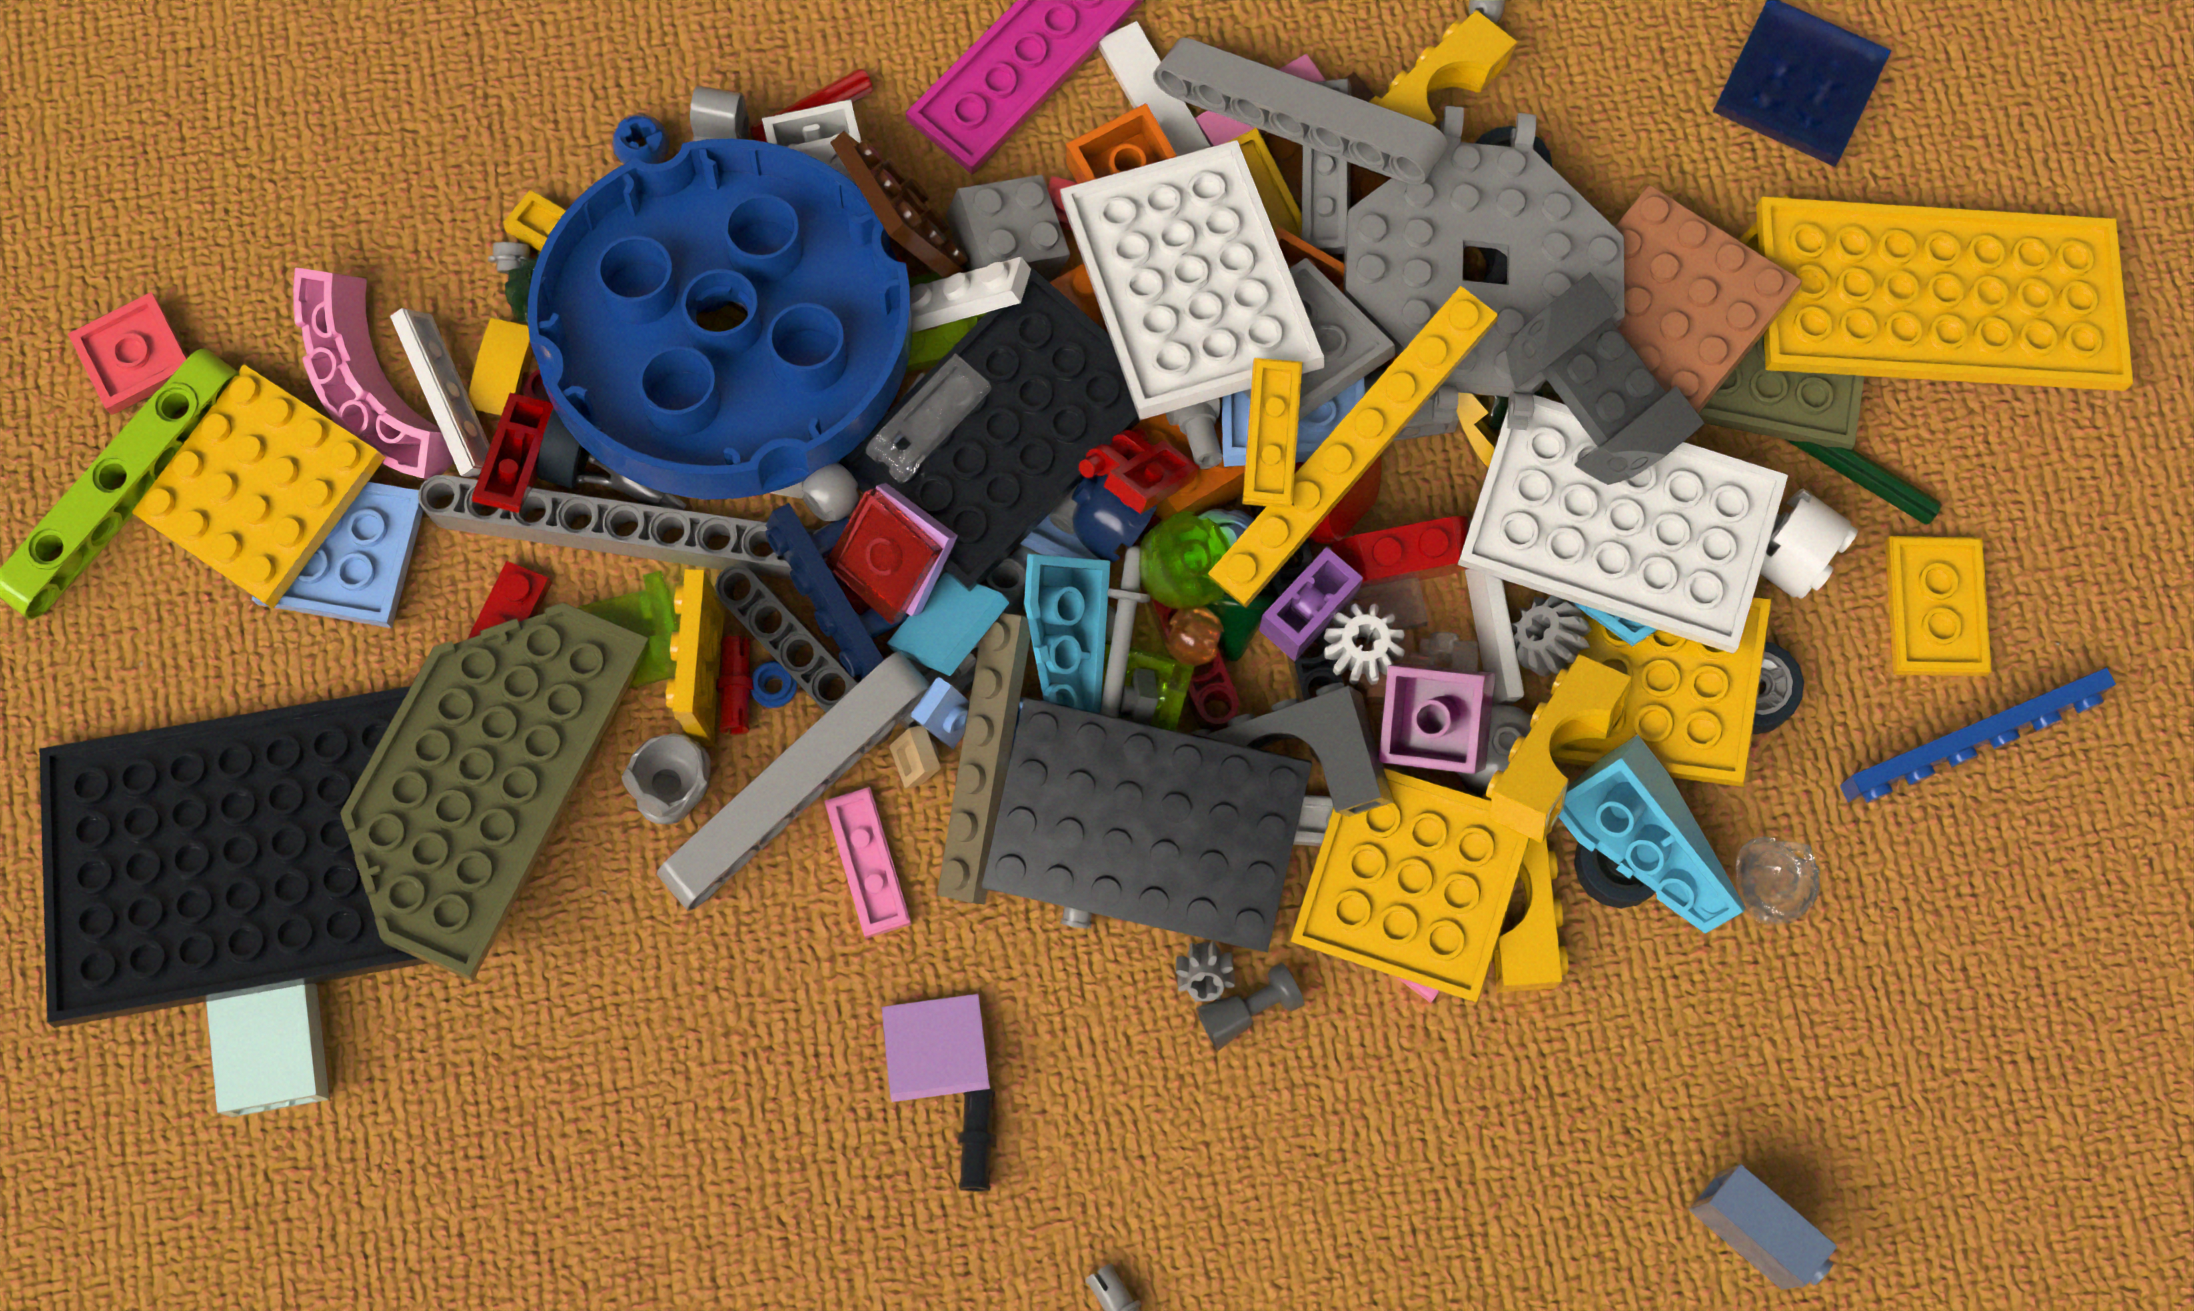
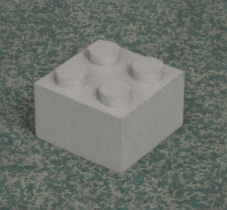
[946,175,1070,281]

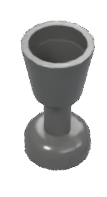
[1196,962,1305,1051]

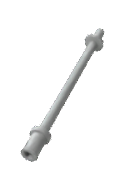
[1060,546,1151,928]

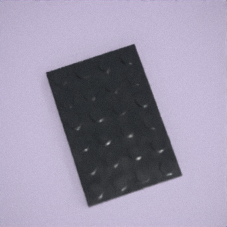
[838,268,1141,592]
[981,696,1312,953]

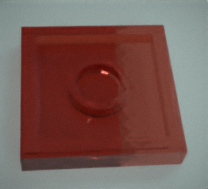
[825,488,943,624]

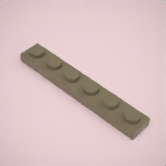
[937,613,1031,904]

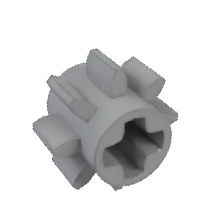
[1176,941,1235,1002]

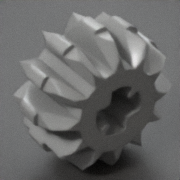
[1511,595,1592,677]

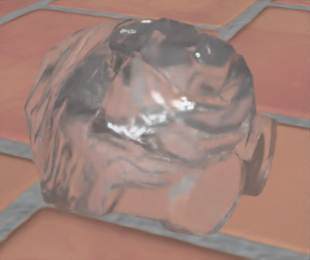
[1735,836,1821,925]

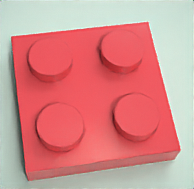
[68,292,188,415]

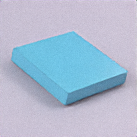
[886,572,1009,676]

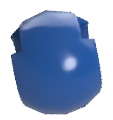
[612,113,670,164]

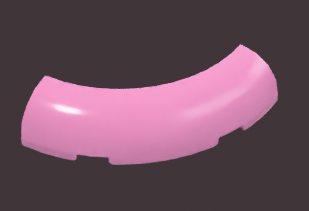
[293,267,454,479]

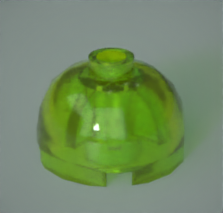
[1139,511,1230,610]

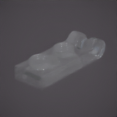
[866,353,992,484]

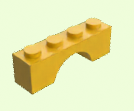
[1369,10,1517,126]
[1486,654,1632,843]
[1481,794,1568,993]

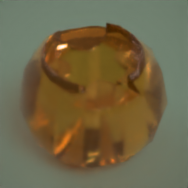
[1164,605,1224,667]

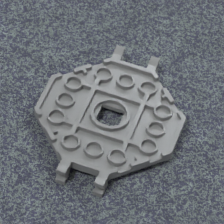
[1343,106,1625,430]

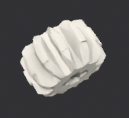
[1324,603,1405,685]

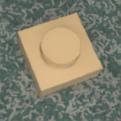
[889,725,941,789]

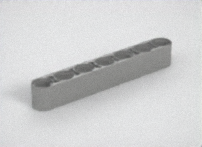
[1153,37,1448,185]
[656,651,931,911]

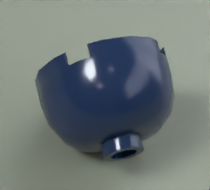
[1071,474,1158,564]

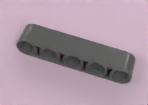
[715,565,893,746]

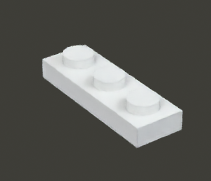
[910,257,1031,333]

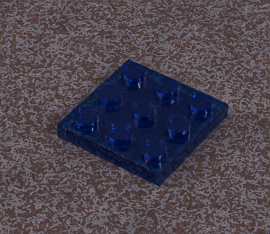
[1712,0,1892,167]

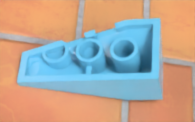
[1024,554,1110,713]
[1558,735,1746,934]

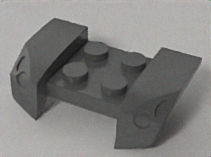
[1506,272,1705,485]

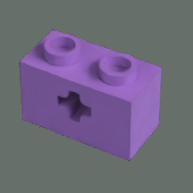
[1259,547,1363,662]

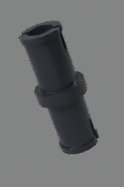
[957,1089,997,1192]

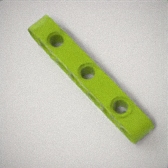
[0,348,239,620]

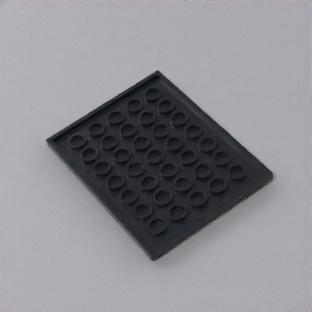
[39,686,429,1028]

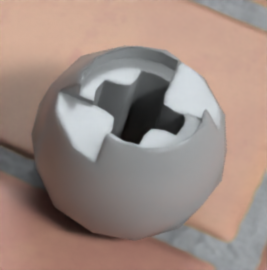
[802,462,859,521]

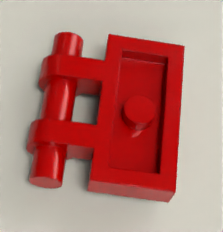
[1079,428,1200,514]

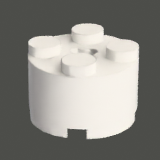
[1760,488,1858,599]

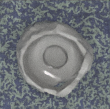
[622,733,711,825]

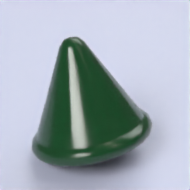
[1197,585,1277,662]

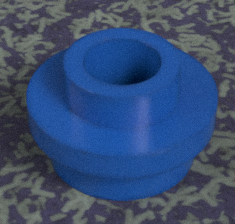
[751,661,798,708]

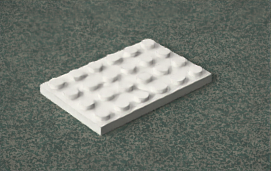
[1060,140,1324,420]
[1457,395,1788,654]

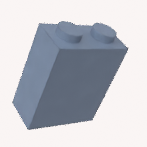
[1688,1164,1837,1290]

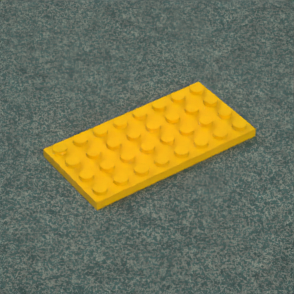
[1756,197,2133,391]

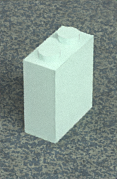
[206,983,329,1117]

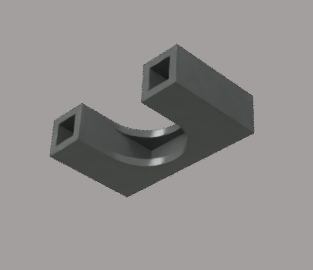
[1191,683,1393,817]

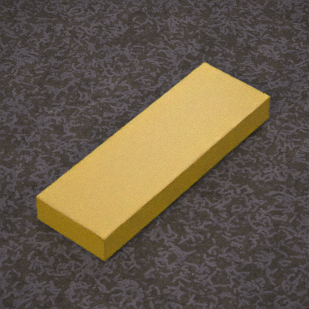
[1242,358,1303,508]

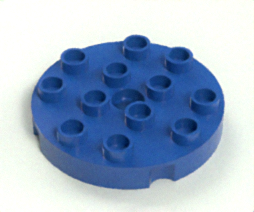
[527,138,912,500]

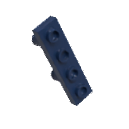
[765,503,907,681]

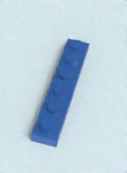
[1840,668,2116,804]

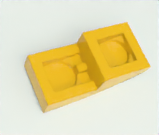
[468,318,533,415]
[1456,392,1498,468]

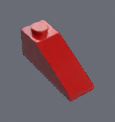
[472,392,553,513]

